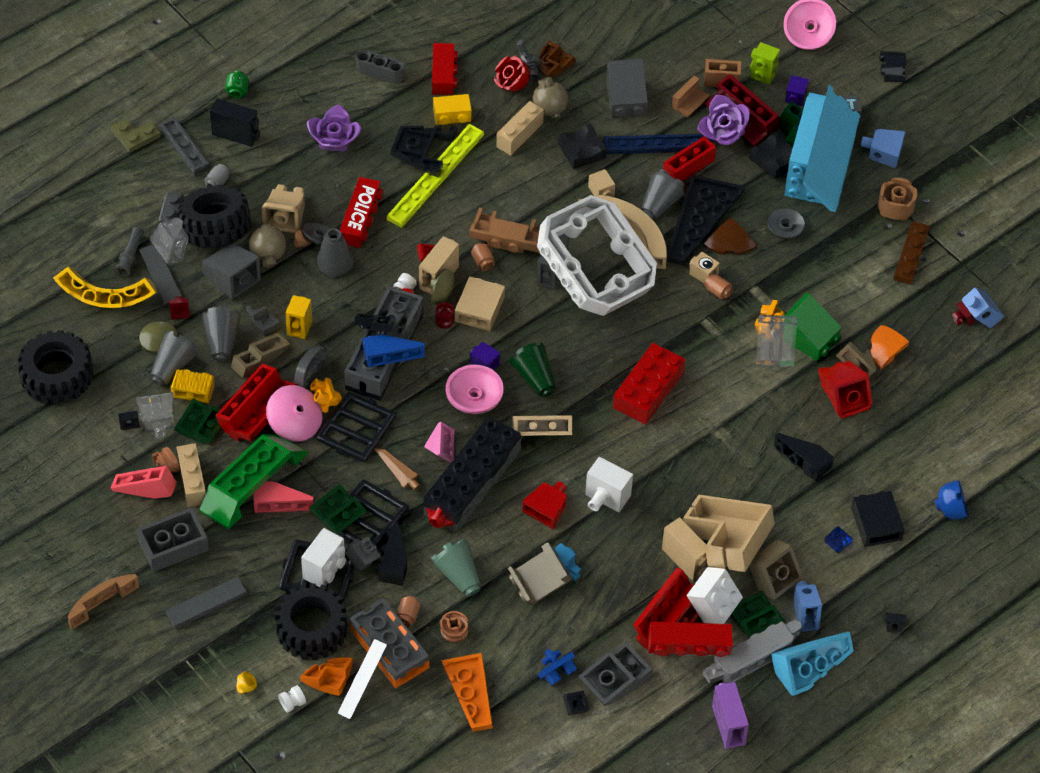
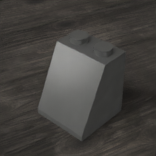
[606,59,647,117]
[202,243,261,300]

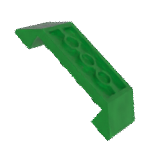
[199,434,308,530]

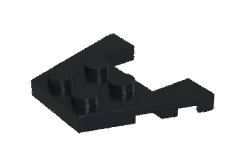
[391,125,457,177]

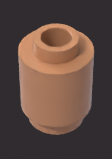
[471,243,495,271]
[704,274,733,300]
[396,596,421,627]

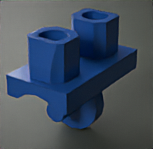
[538,649,577,686]

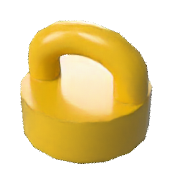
[236,671,257,694]

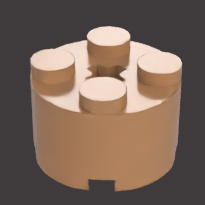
[878,178,917,221]

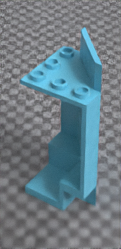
[784,85,860,212]

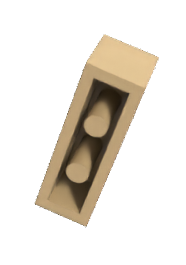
[496,101,544,156]
[512,415,572,436]
[176,443,206,508]

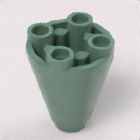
[431,539,481,597]

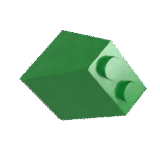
[781,293,842,361]

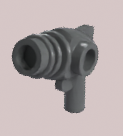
[517,40,539,81]

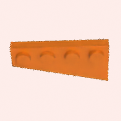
[441,653,493,732]

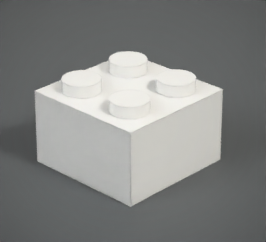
[301,528,346,587]
[687,567,743,624]

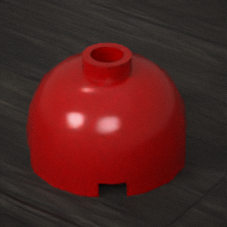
[494,56,530,92]

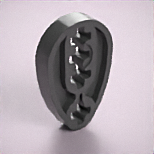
[294,345,327,390]

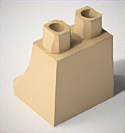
[262,184,305,233]

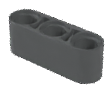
[355,49,404,84]

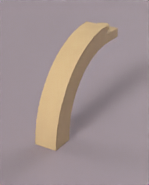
[578,195,667,269]

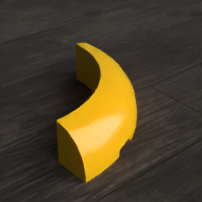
[53,267,158,308]

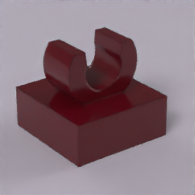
[169,296,190,320]
[952,301,975,326]

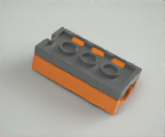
[349,598,429,689]

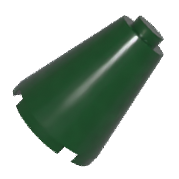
[510,342,556,397]

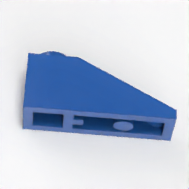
[363,335,425,367]

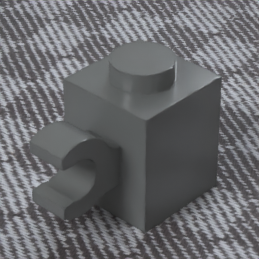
[346,537,381,572]

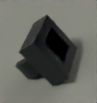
[884,612,906,632]

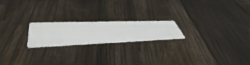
[338,639,387,719]

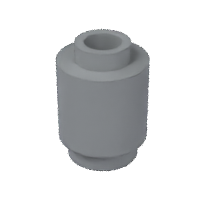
[204,164,230,187]

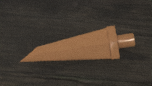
[375,448,421,491]

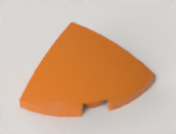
[870,325,909,370]
[300,657,353,696]

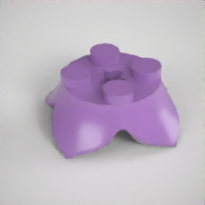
[697,94,750,145]
[307,104,361,152]

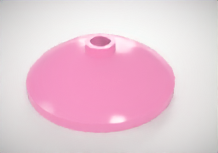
[784,0,836,50]
[446,365,503,414]
[266,385,322,442]

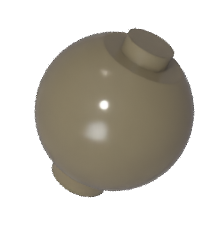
[533,77,568,118]
[249,224,286,267]

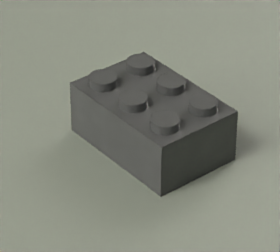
[136,507,209,572]

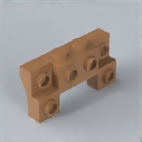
[469,207,540,254]

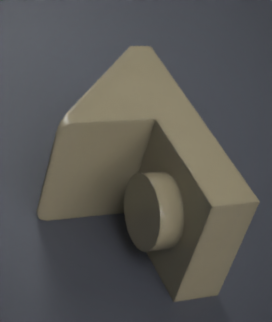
[836,342,877,377]

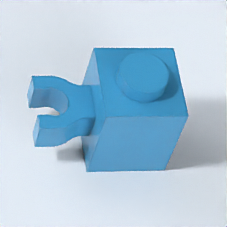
[555,543,581,581]

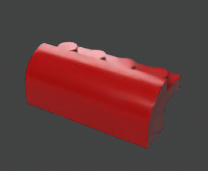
[215,364,296,442]
[633,568,699,657]

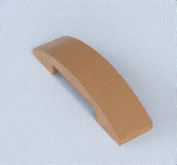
[68,574,139,630]

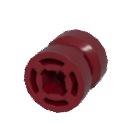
[435,302,454,329]

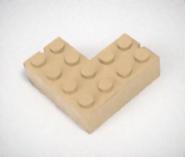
[683,495,775,572]

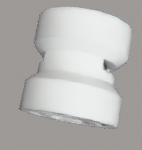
[393,273,417,290]
[278,685,306,713]

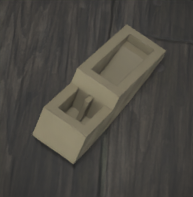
[231,333,290,379]

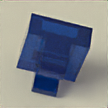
[824,526,853,554]

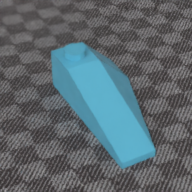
[771,631,854,696]

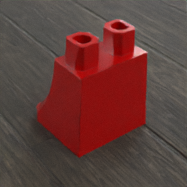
[818,361,872,418]

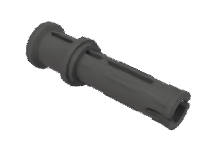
[114,227,144,278]

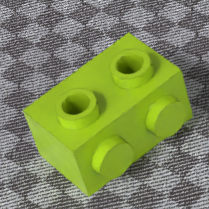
[749,42,780,85]

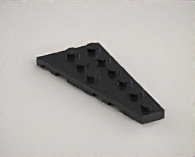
[666,174,745,265]

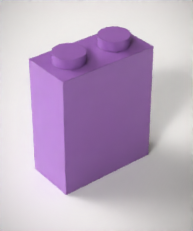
[712,682,749,749]

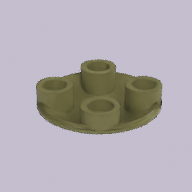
[430,269,455,305]
[139,321,178,353]

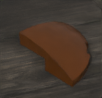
[539,41,576,77]
[704,217,756,255]

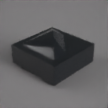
[118,411,140,430]
[563,690,589,716]

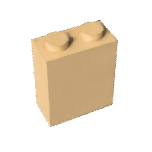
[419,236,459,295]
[455,276,505,331]
[662,517,709,581]

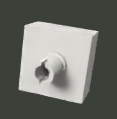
[585,457,633,512]

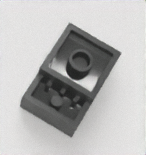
[578,641,654,706]

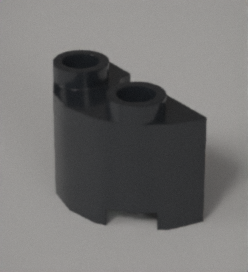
[879,51,907,83]

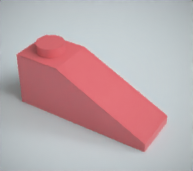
[110,466,177,499]
[254,481,314,513]

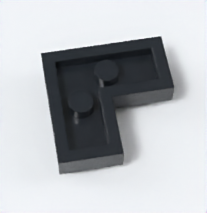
[354,313,395,335]

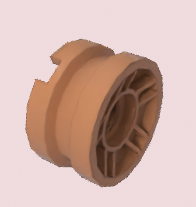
[152,447,180,473]
[440,611,468,643]

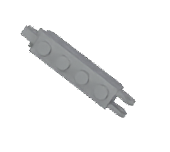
[703,621,802,684]

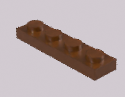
[893,221,930,285]

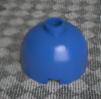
[935,480,968,520]

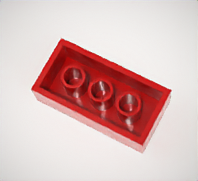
[613,343,686,425]

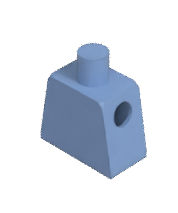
[861,129,905,168]
[962,287,1004,328]
[794,581,822,632]

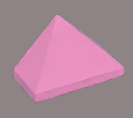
[424,422,455,463]

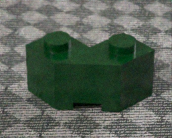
[779,101,803,146]

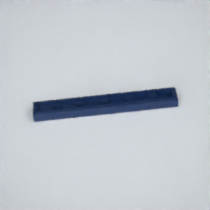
[604,134,712,154]

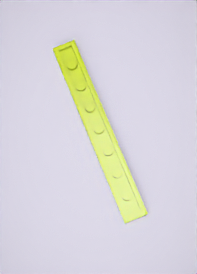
[387,124,484,228]

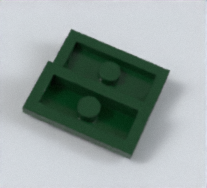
[174,398,221,445]
[309,484,367,535]
[730,591,785,639]

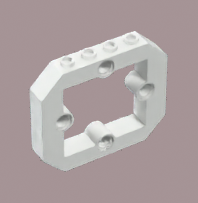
[537,195,657,316]

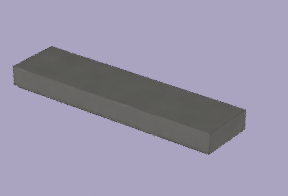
[159,117,210,175]
[139,244,181,308]
[165,576,247,629]

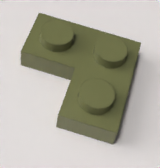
[110,118,161,153]

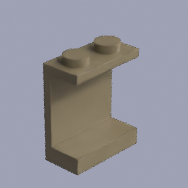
[508,542,573,605]

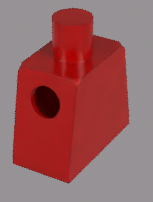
[522,481,567,530]

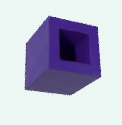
[785,75,809,106]
[470,341,500,370]

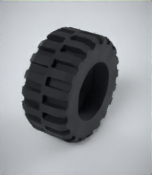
[177,185,251,248]
[17,330,94,405]

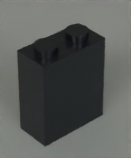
[210,99,260,147]
[851,491,905,547]

